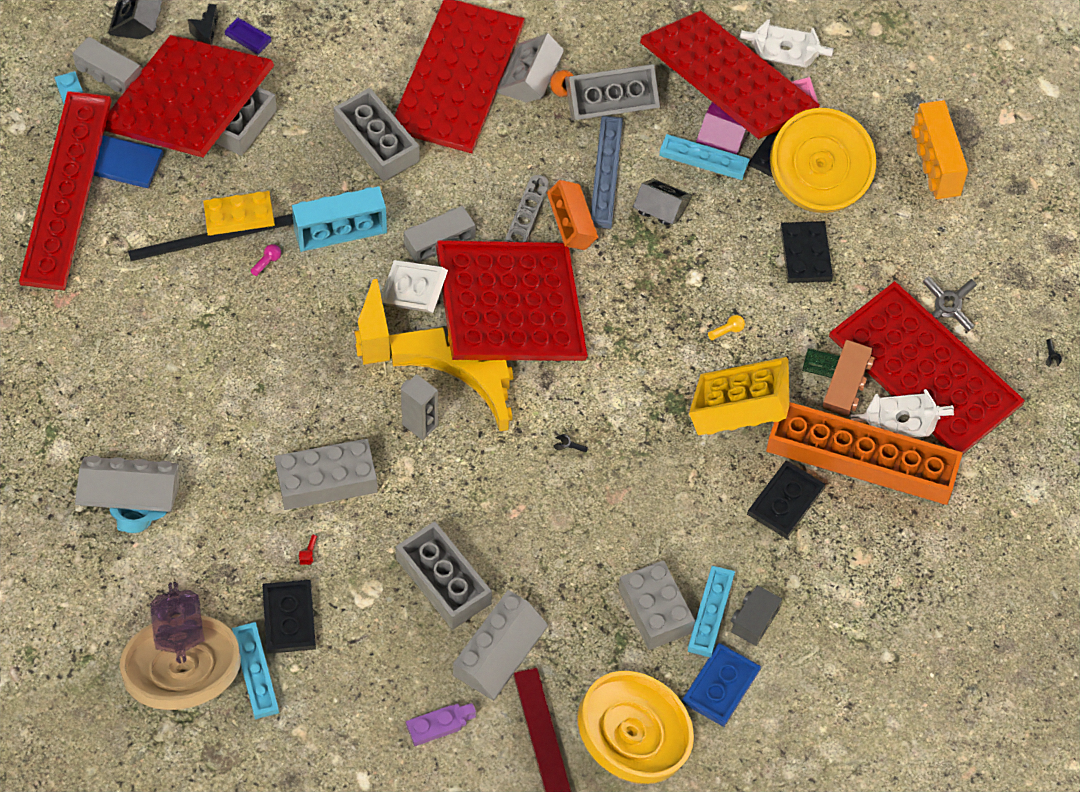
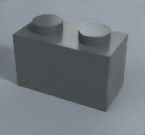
[730,585,782,646]

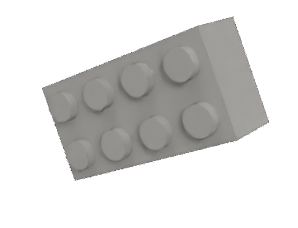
[565,64,660,120]
[334,88,420,182]
[274,439,378,510]
[395,521,492,630]

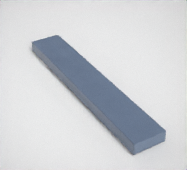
[591,116,623,229]

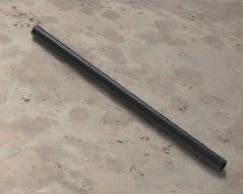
[128,213,294,261]

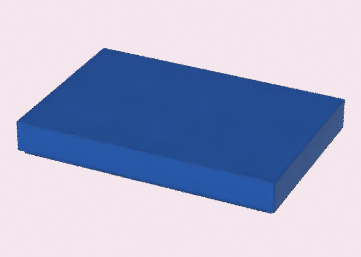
[94,135,163,189]
[682,643,761,727]

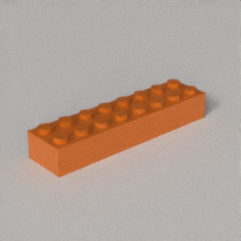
[766,402,963,505]

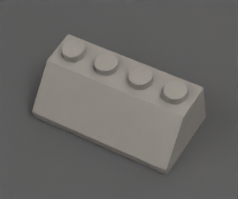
[75,456,179,512]
[453,590,548,701]

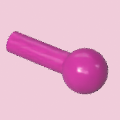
[250,244,282,276]

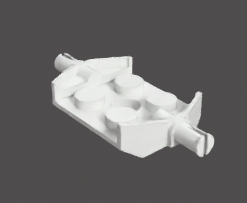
[740,19,833,68]
[851,389,954,438]

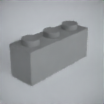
[73,37,141,93]
[404,206,476,263]
[401,374,438,440]

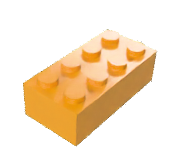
[911,100,968,199]

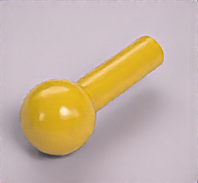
[708,315,745,340]

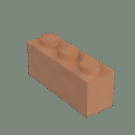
[822,340,875,417]

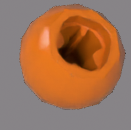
[550,70,574,97]

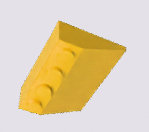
[689,357,789,435]

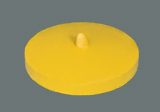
[770,108,876,213]
[577,671,694,784]

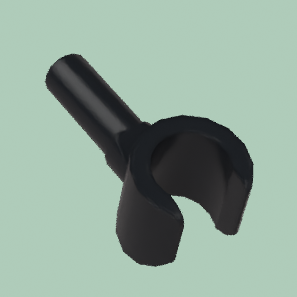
[1046,339,1062,367]
[553,434,588,452]

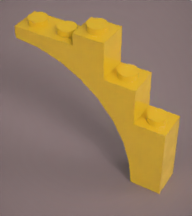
[389,327,513,432]

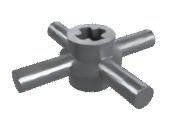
[923,276,977,332]

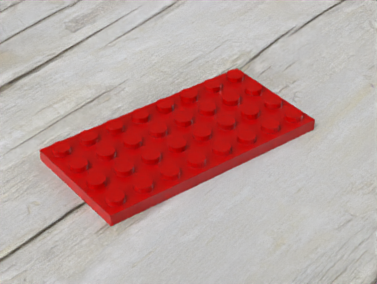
[394,0,525,154]
[640,11,820,140]
[829,281,1025,455]

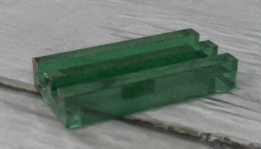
[802,348,840,378]

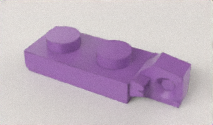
[406,703,476,746]

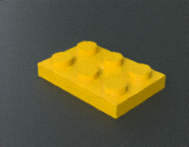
[203,191,275,236]

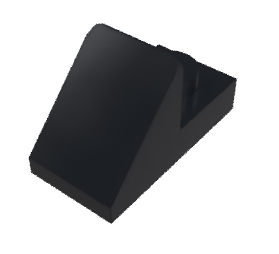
[188,4,218,45]

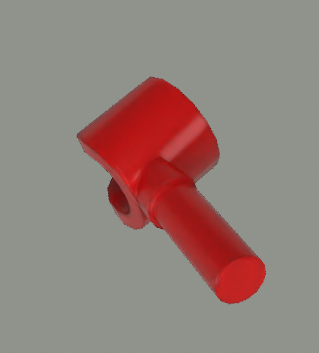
[299,534,317,565]

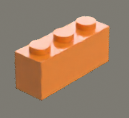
[547,180,598,250]

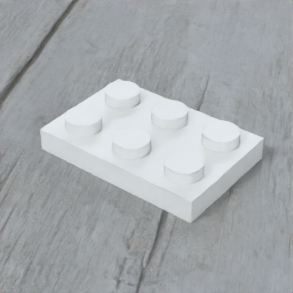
[381,260,448,313]

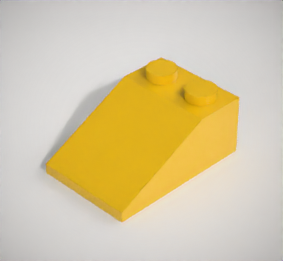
[354,279,390,365]

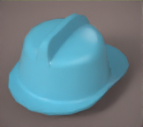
[109,508,167,533]

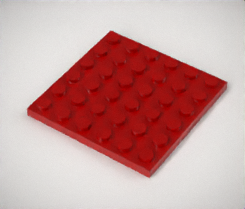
[104,35,274,158]
[436,240,588,361]

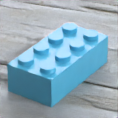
[292,186,387,252]

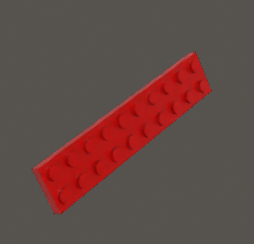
[19,91,112,291]

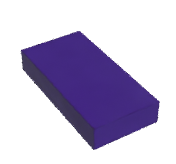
[224,17,271,55]

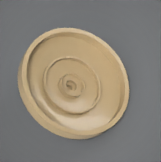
[120,614,241,710]

